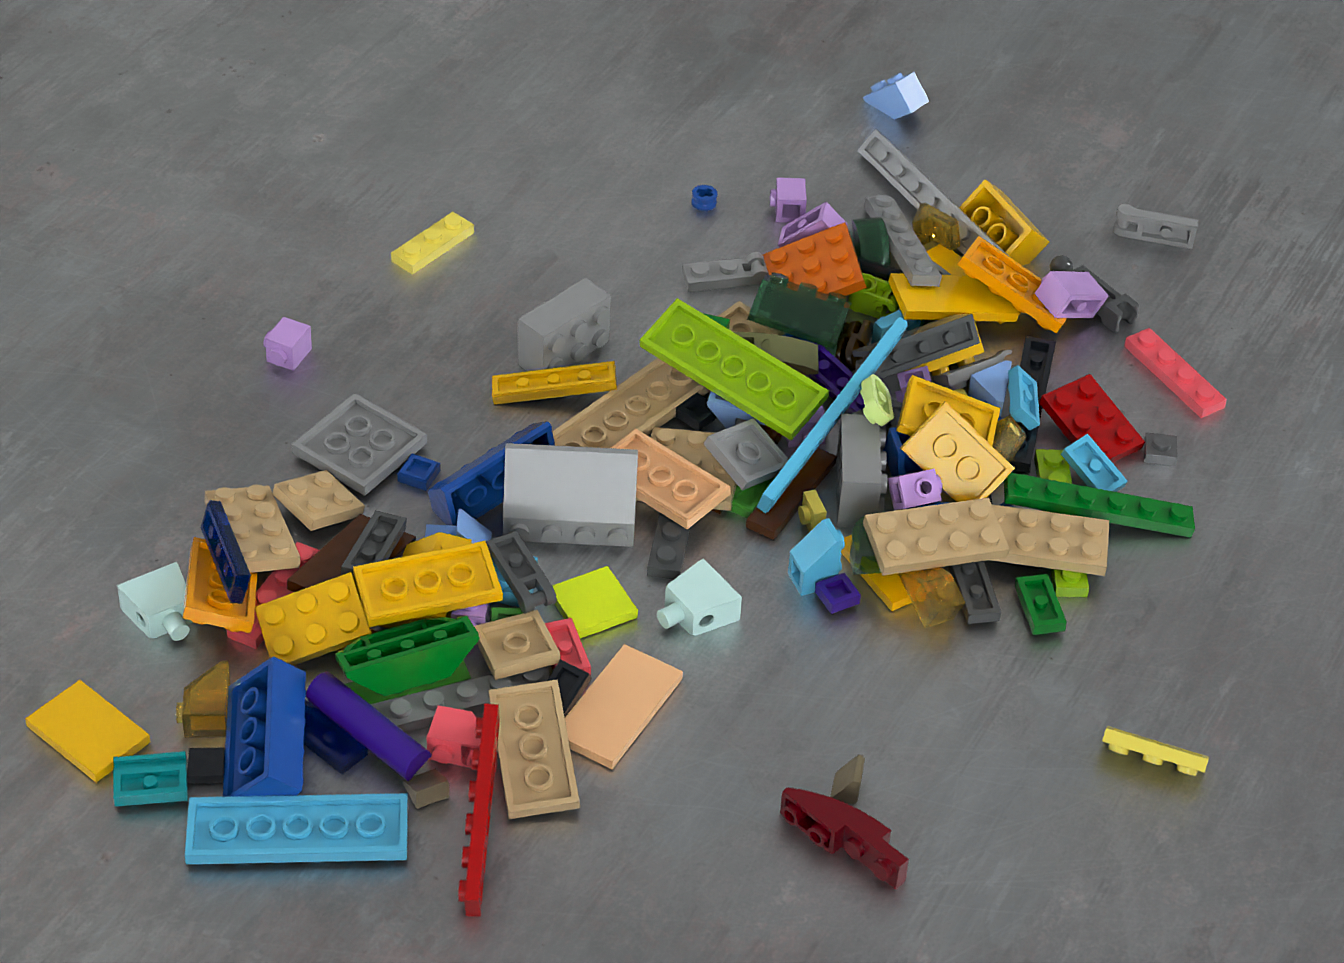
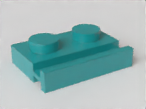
[113,751,188,807]

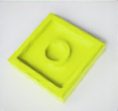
[552,566,638,639]

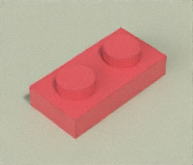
[545,618,591,676]

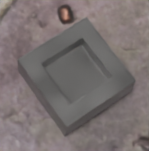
[1144,433,1178,466]

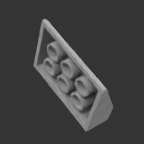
[503,443,638,547]

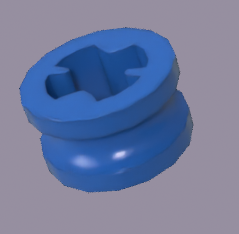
[691,185,717,211]

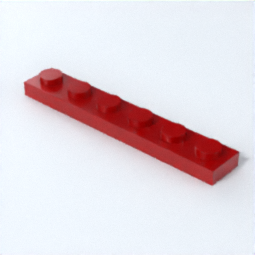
[458,704,500,917]

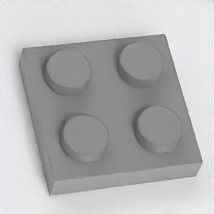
[704,418,789,491]

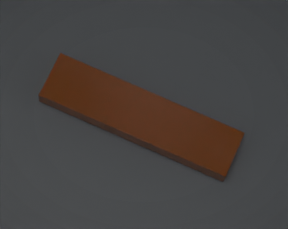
[746,448,837,540]

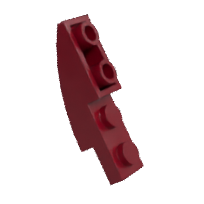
[780,787,909,889]

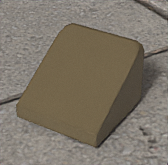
[830,754,865,805]
[402,769,449,809]

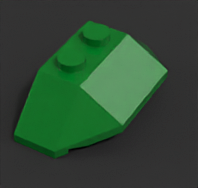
[335,616,479,696]

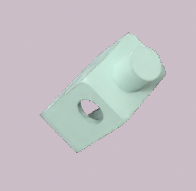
[657,558,742,636]
[117,562,192,641]

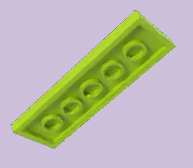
[639,298,829,441]

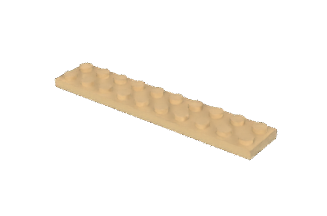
[552,301,784,448]

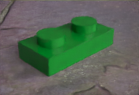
[1014,574,1067,635]

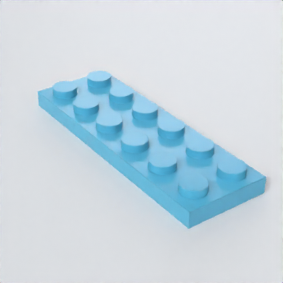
[185,793,408,864]

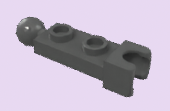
[1050,255,1139,332]

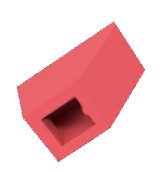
[427,705,498,772]

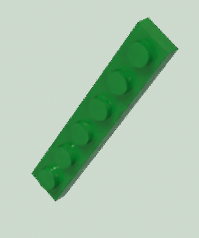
[1004,473,1195,538]

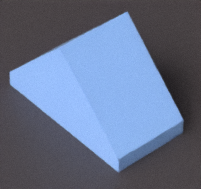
[968,360,1012,416]

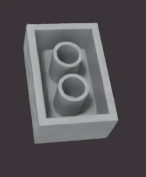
[518,278,611,371]
[836,414,887,529]

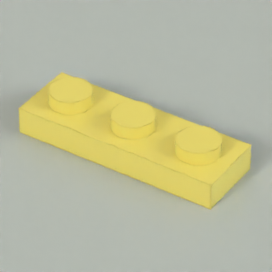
[391,212,474,275]
[1102,726,1209,776]

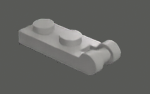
[1113,203,1198,249]
[682,252,769,292]

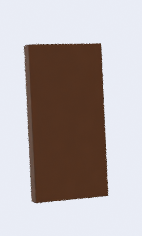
[287,514,416,592]

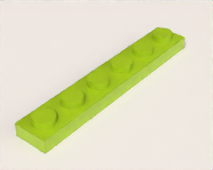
[1034,449,1089,597]

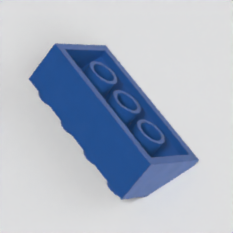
[427,421,555,526]
[223,656,306,797]

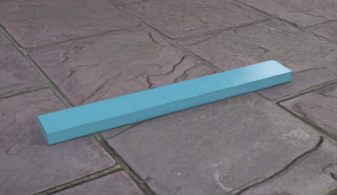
[757,316,908,514]

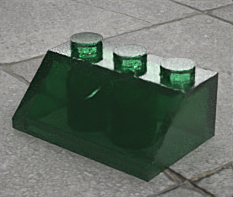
[747,272,852,349]

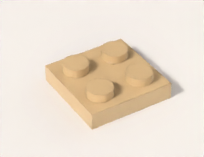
[272,470,365,531]
[474,610,560,680]

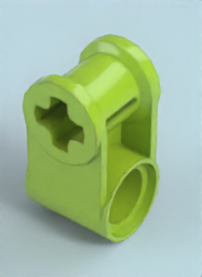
[848,273,899,319]

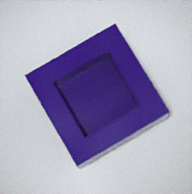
[815,573,861,614]

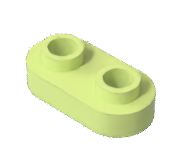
[860,374,894,426]

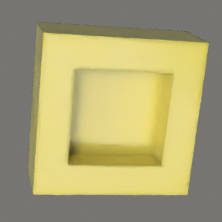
[798,489,827,532]

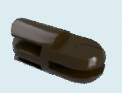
[835,320,874,372]

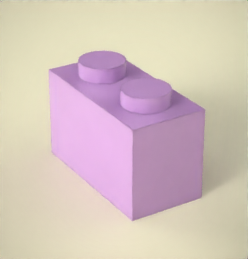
[1034,271,1109,318]

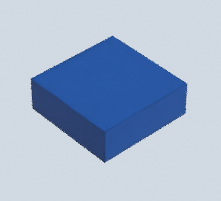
[397,453,441,491]

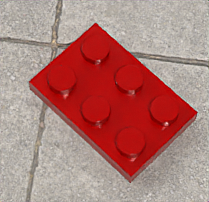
[1039,374,1145,463]

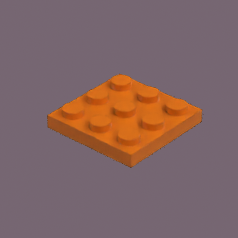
[763,222,867,320]

